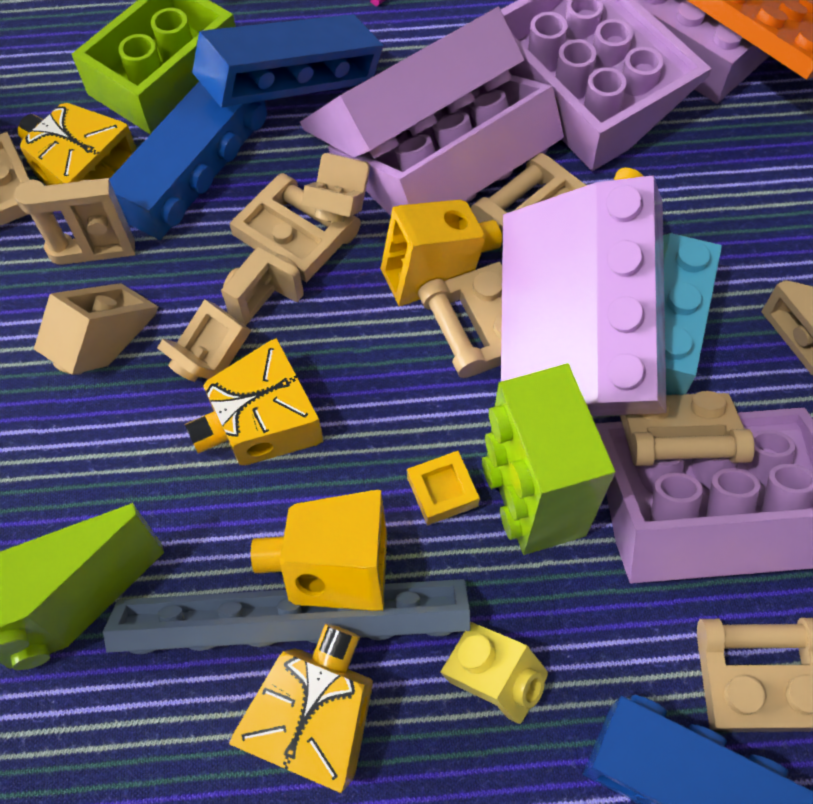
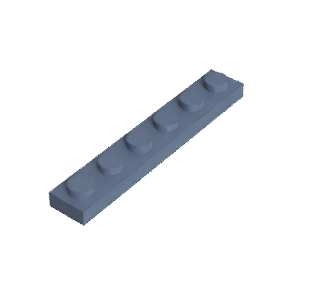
[103,579,470,654]

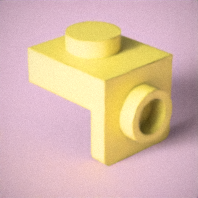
[440,622,548,724]

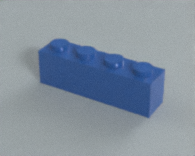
[192,14,384,108]
[109,82,267,240]
[582,695,813,804]

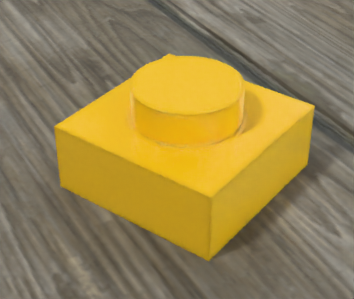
[407,451,480,526]

